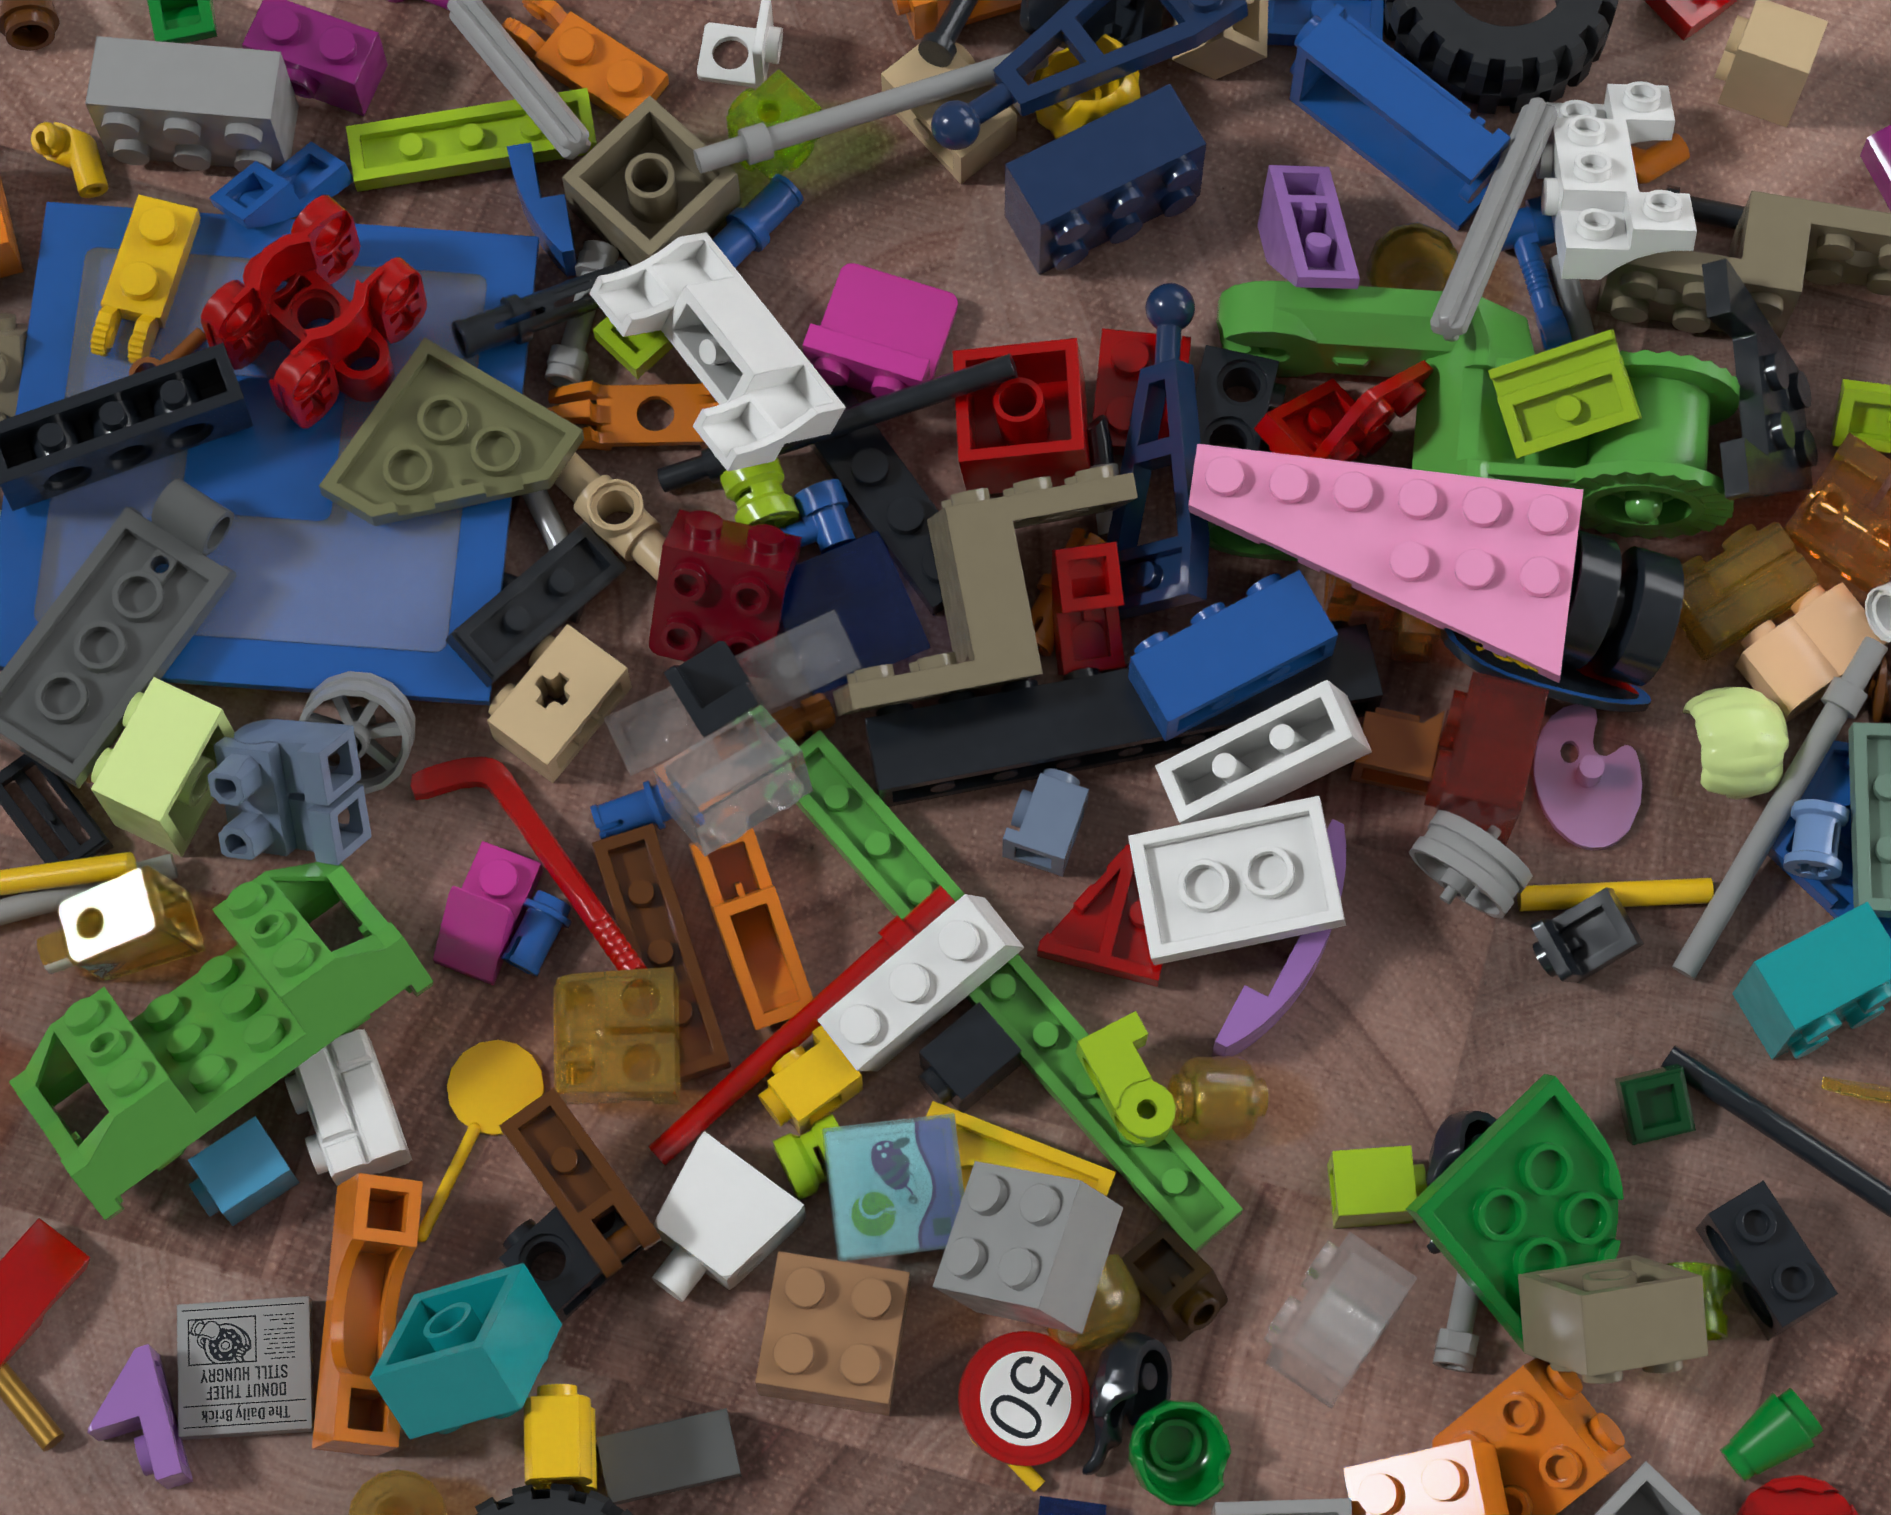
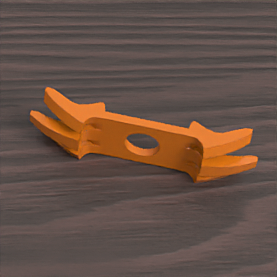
[547,380,719,451]

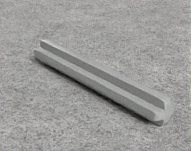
[447,0,591,160]

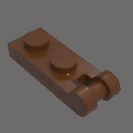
[499,1087,662,1278]

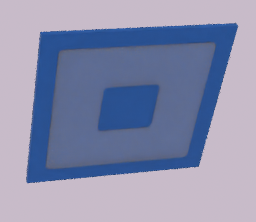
[0,202,539,706]

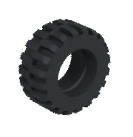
[1383,0,1619,114]

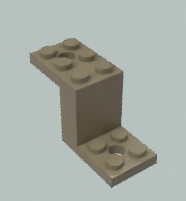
[833,465,1138,716]

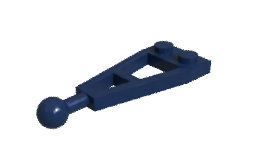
[931,0,1248,150]
[1107,283,1210,620]

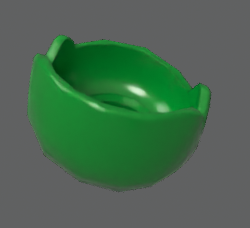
[1129,1400,1232,1507]

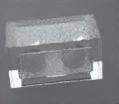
[653,704,813,856]

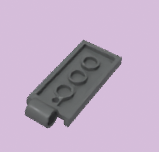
[0,478,237,789]

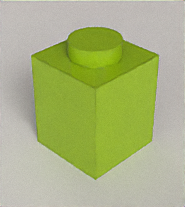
[1327,1145,1427,1229]

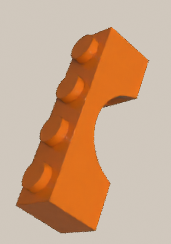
[312,1173,423,1456]

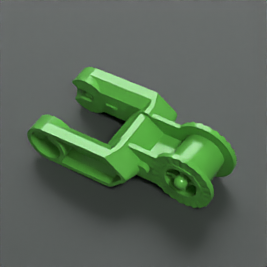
[1208,281,1740,561]

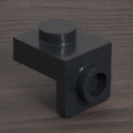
[1531,887,1644,983]

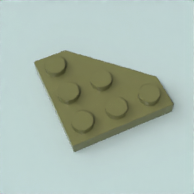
[319,337,584,526]

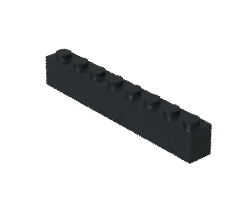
[865,620,1383,807]

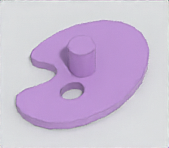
[1533,704,1642,851]

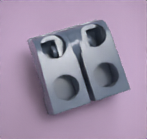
[207,719,372,865]

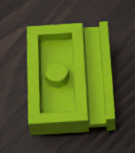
[1488,329,1642,459]

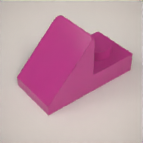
[433,841,543,985]

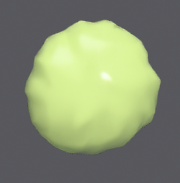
[1683,687,1789,800]

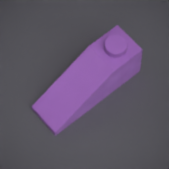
[1257,165,1360,289]

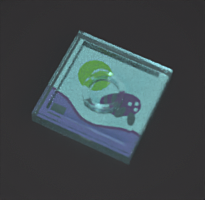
[822,1113,964,1262]

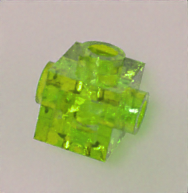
[726,69,822,181]

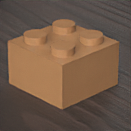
[755,1251,911,1416]

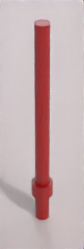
[648,886,955,1165]

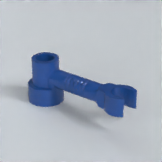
[1501,196,1572,351]
[780,479,856,554]

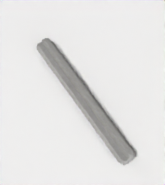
[1430,97,1557,342]

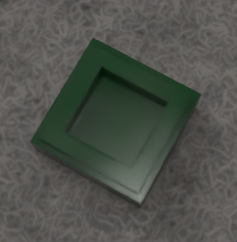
[1615,1064,1696,1145]

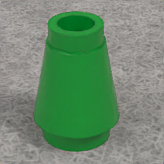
[1720,1388,1824,1482]

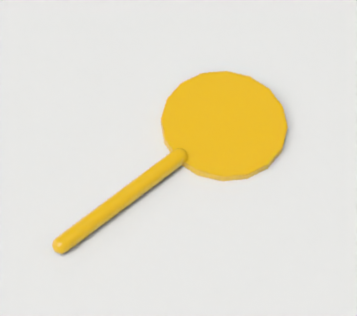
[418,1040,544,1243]

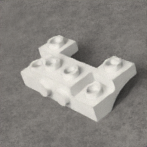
[1536,81,1697,280]
[589,232,846,471]

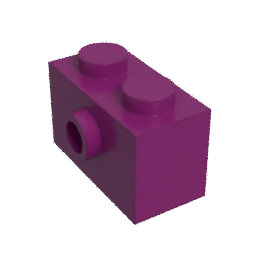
[242,0,388,116]

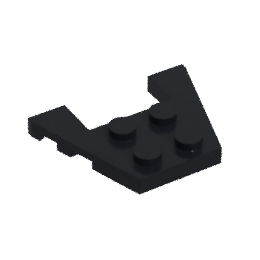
[1702,258,1818,500]

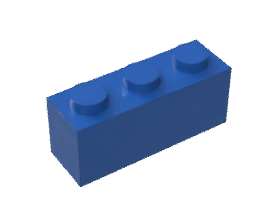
[1128,570,1338,742]

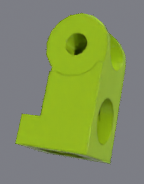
[1076,1011,1176,1147]

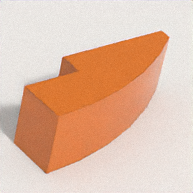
[688,823,813,1030]

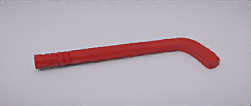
[410,756,647,983]

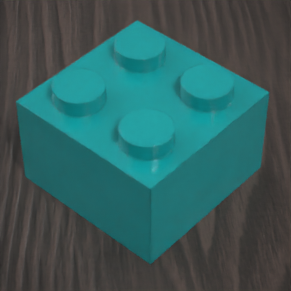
[1732,901,1891,1060]
[370,1263,562,1439]

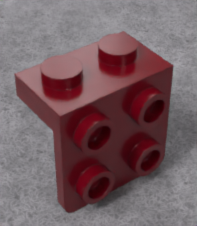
[649,509,802,678]

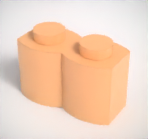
[1735,582,1889,723]

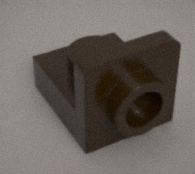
[1115,1222,1228,1342]

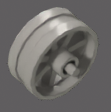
[299,671,415,794]
[1409,810,1533,919]

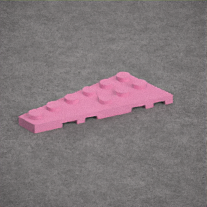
[1188,444,1583,683]

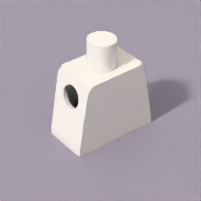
[652,1131,806,1302]

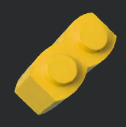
[523,1384,597,1494]

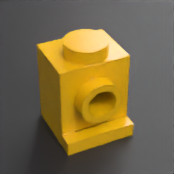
[758,1026,863,1135]

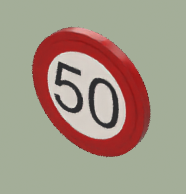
[958,1331,1090,1466]

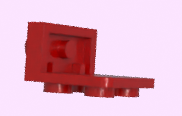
[1254,360,1434,462]

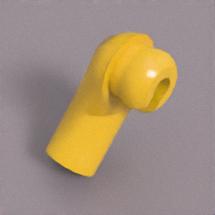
[31,122,109,198]

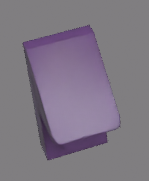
[88,1344,193,1489]

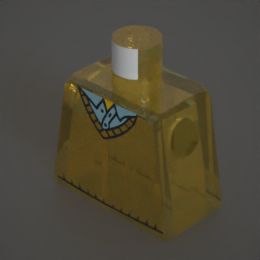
[37,865,206,980]

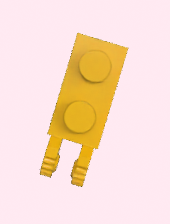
[90,194,201,363]

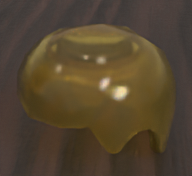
[1366,222,1459,291]
[1045,1254,1141,1352]

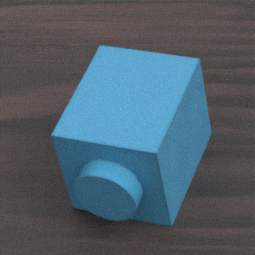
[188,1116,300,1226]

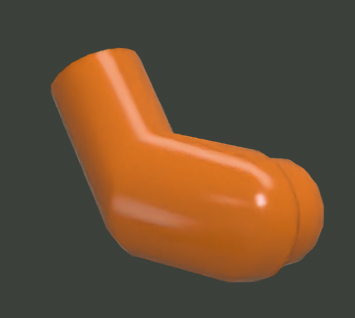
[1631,133,1690,184]

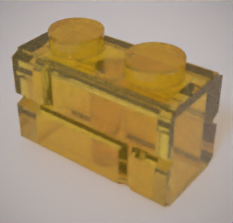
[1678,521,1819,661]

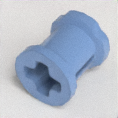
[1783,799,1850,880]

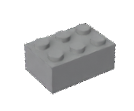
[85,36,299,172]

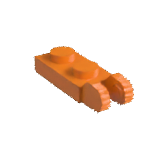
[502,0,669,122]

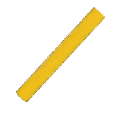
[0,852,137,896]
[1517,878,1714,912]

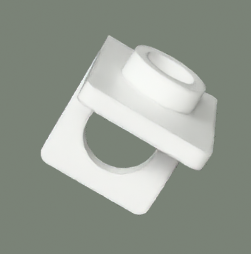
[697,0,783,89]

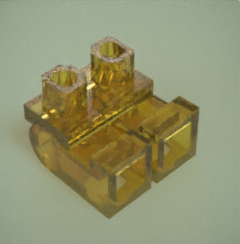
[554,967,680,1105]

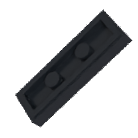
[445,521,627,688]

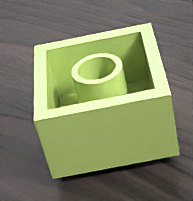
[91,677,235,857]

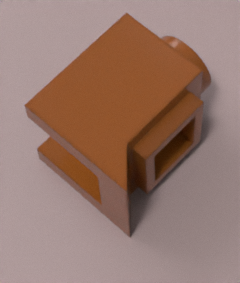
[1350,707,1445,796]

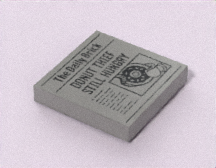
[177,1296,315,1440]

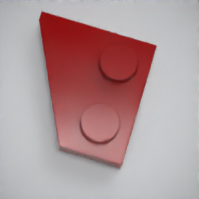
[1037,844,1163,987]

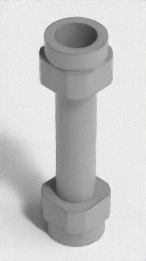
[544,240,619,387]
[1433,1272,1479,1372]

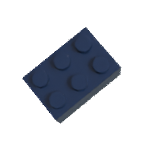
[1004,84,1206,275]

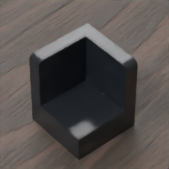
[664,641,764,738]

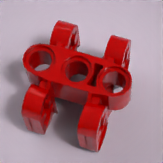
[201,195,427,429]

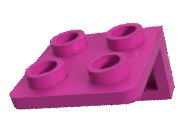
[802,263,958,397]

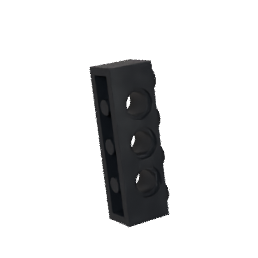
[0,343,253,511]

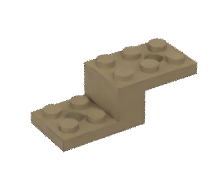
[1596,191,1891,339]

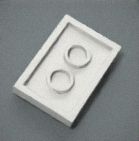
[1128,796,1346,965]

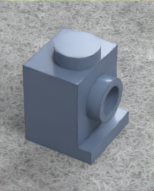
[1002,768,1089,877]

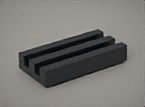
[0,754,113,863]

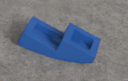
[209,141,354,229]
[507,142,577,277]

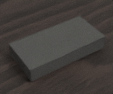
[596,1408,742,1505]

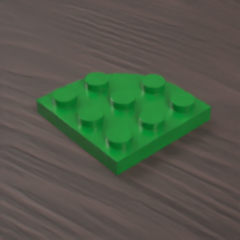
[1406,1074,1624,1358]

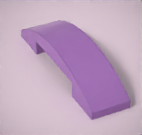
[1212,819,1346,1062]

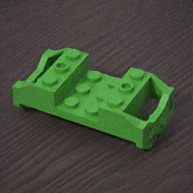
[9,862,434,1221]

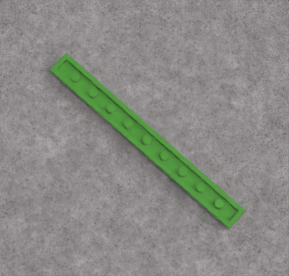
[771,730,1243,1253]

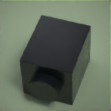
[918,1002,1022,1113]

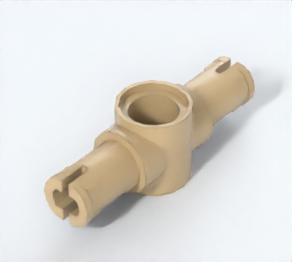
[554,452,666,581]

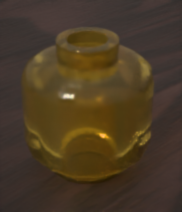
[1167,1056,1269,1142]

